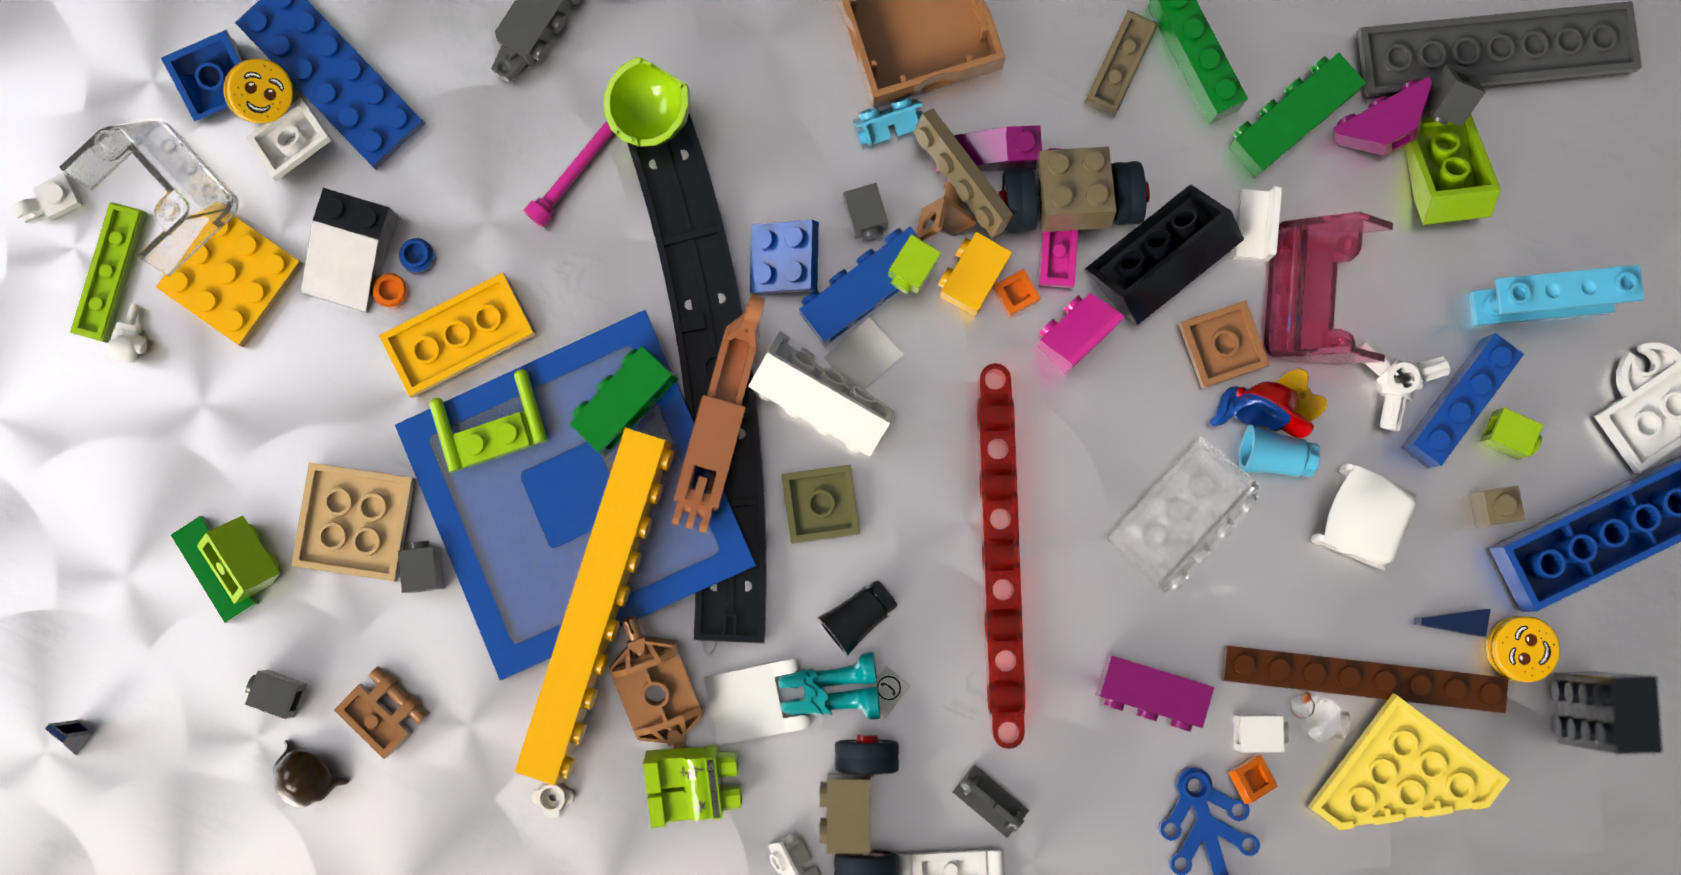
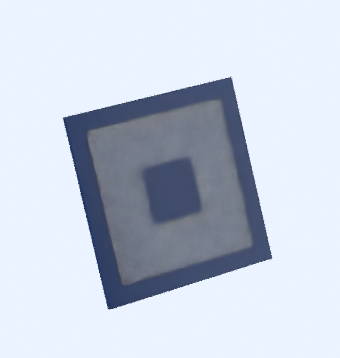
[395,310,757,681]

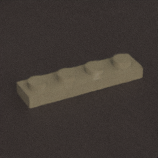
[913,108,1013,238]

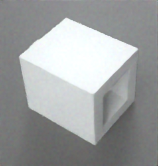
[1233,714,1289,753]

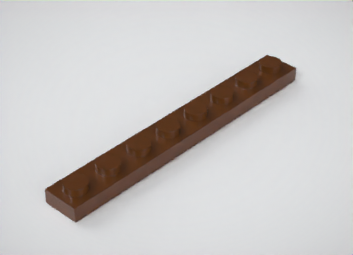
[1221,645,1508,713]

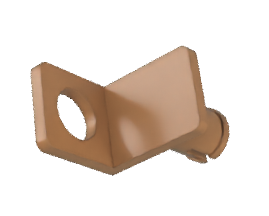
[915,180,977,241]

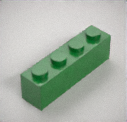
[1148,0,1248,124]
[1228,53,1366,178]

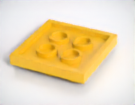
[156,204,303,347]

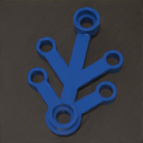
[1158,767,1260,875]

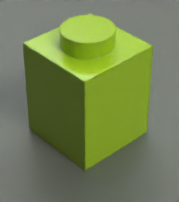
[888,234,941,294]
[1479,407,1543,460]

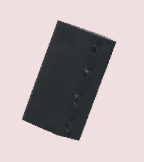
[1085,184,1244,325]

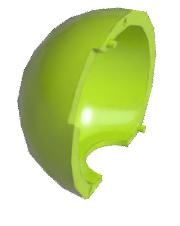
[604,57,691,147]

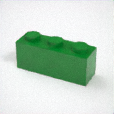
[569,346,678,456]

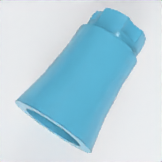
[1239,424,1320,477]

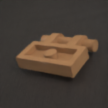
[334,666,428,759]

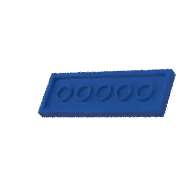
[235,0,425,170]

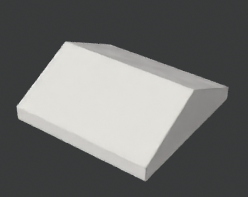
[246,98,331,182]

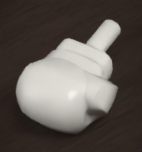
[106,304,147,363]

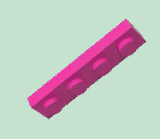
[1039,148,1078,288]

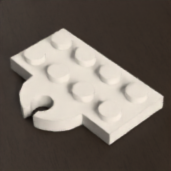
[1594,343,1681,474]

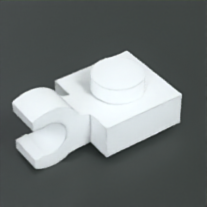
[11,173,83,223]

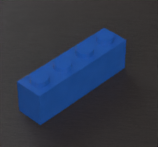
[799,226,916,347]
[1401,333,1524,469]

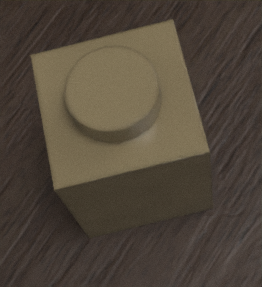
[1470,485,1525,528]

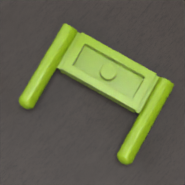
[429,369,548,473]

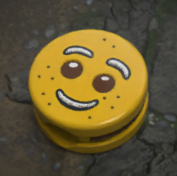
[223,58,293,123]
[1486,616,1560,682]

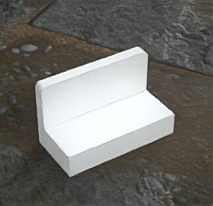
[1233,186,1282,262]

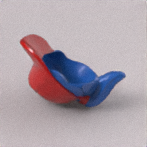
[1209,381,1314,438]

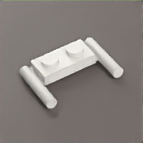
[898,849,1005,875]

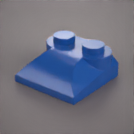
[161,29,242,122]

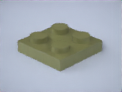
[781,464,860,544]

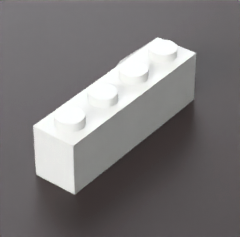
[748,331,894,457]

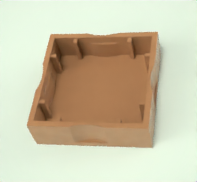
[838,0,1005,108]

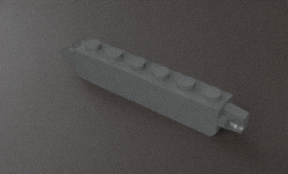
[491,0,581,83]

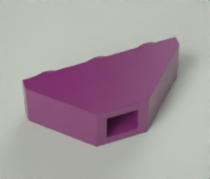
[1333,76,1432,156]

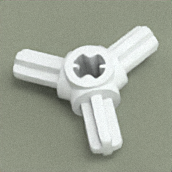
[1355,340,1451,431]

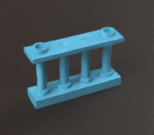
[1469,265,1645,327]

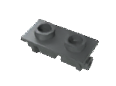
[953,765,1029,838]

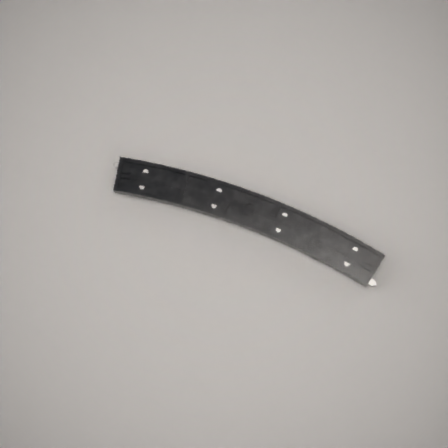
[627,113,767,655]

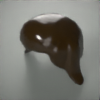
[273,740,349,808]

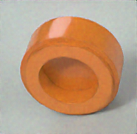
[372,273,409,309]

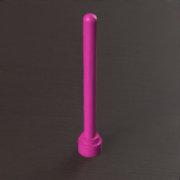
[523,121,614,228]

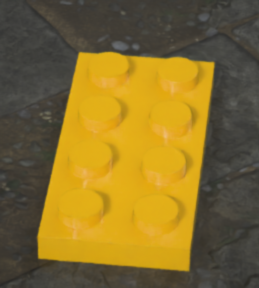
[379,272,535,398]

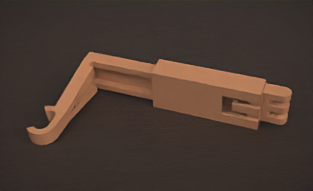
[671,294,765,533]

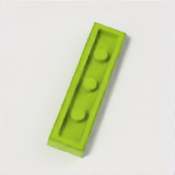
[70,202,147,343]

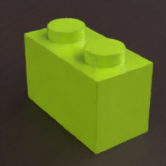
[197,515,280,604]

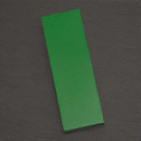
[171,516,258,623]

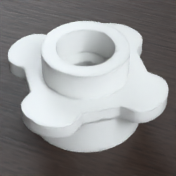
[531,783,574,819]

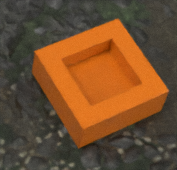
[993,269,1041,317]
[1228,755,1278,804]

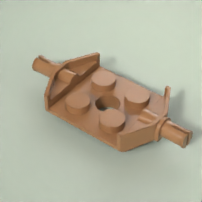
[609,616,704,749]

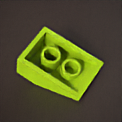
[1405,114,1501,225]

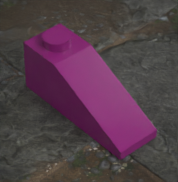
[936,125,1042,173]

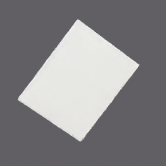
[824,317,904,390]

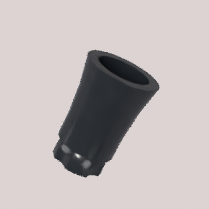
[817,580,898,656]

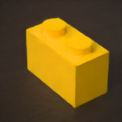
[938,232,1012,317]

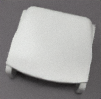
[1311,464,1417,570]

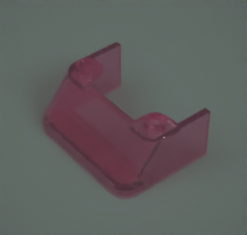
[1264,211,1393,364]

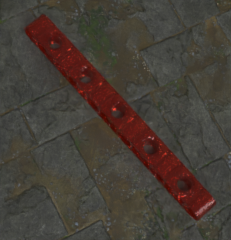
[977,363,1025,749]

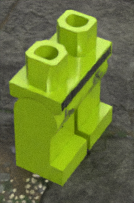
[643,745,742,828]

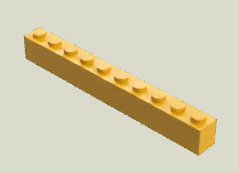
[514,428,674,786]

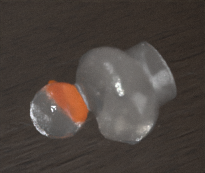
[1290,692,1350,743]

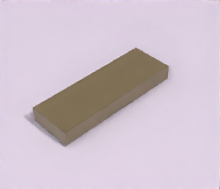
[1084,10,1158,117]

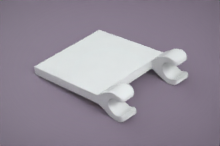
[704,658,811,746]

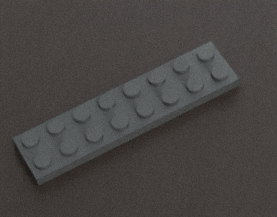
[1357,1,1642,98]

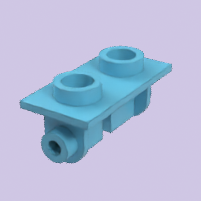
[852,96,923,146]

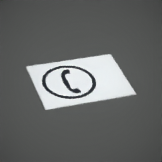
[870,666,911,718]

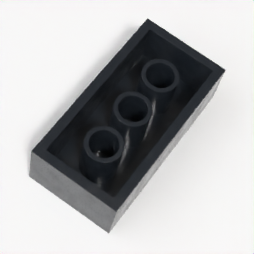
[1551,671,1662,754]

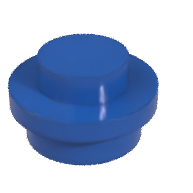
[399,238,435,273]

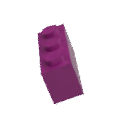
[1095,655,1214,732]

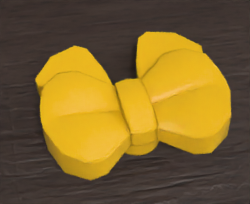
[1278,368,1327,421]

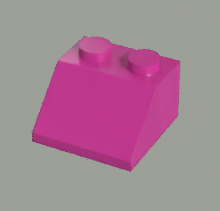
[1037,293,1124,375]

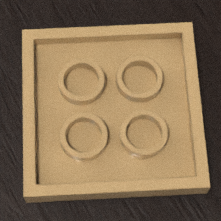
[291,462,415,582]

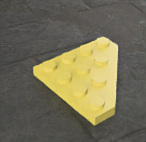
[1308,693,1510,830]

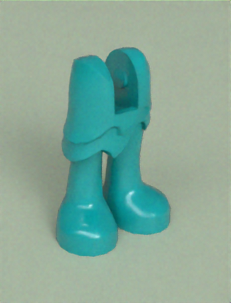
[778,652,880,719]

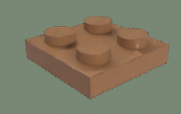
[1179,300,1270,389]

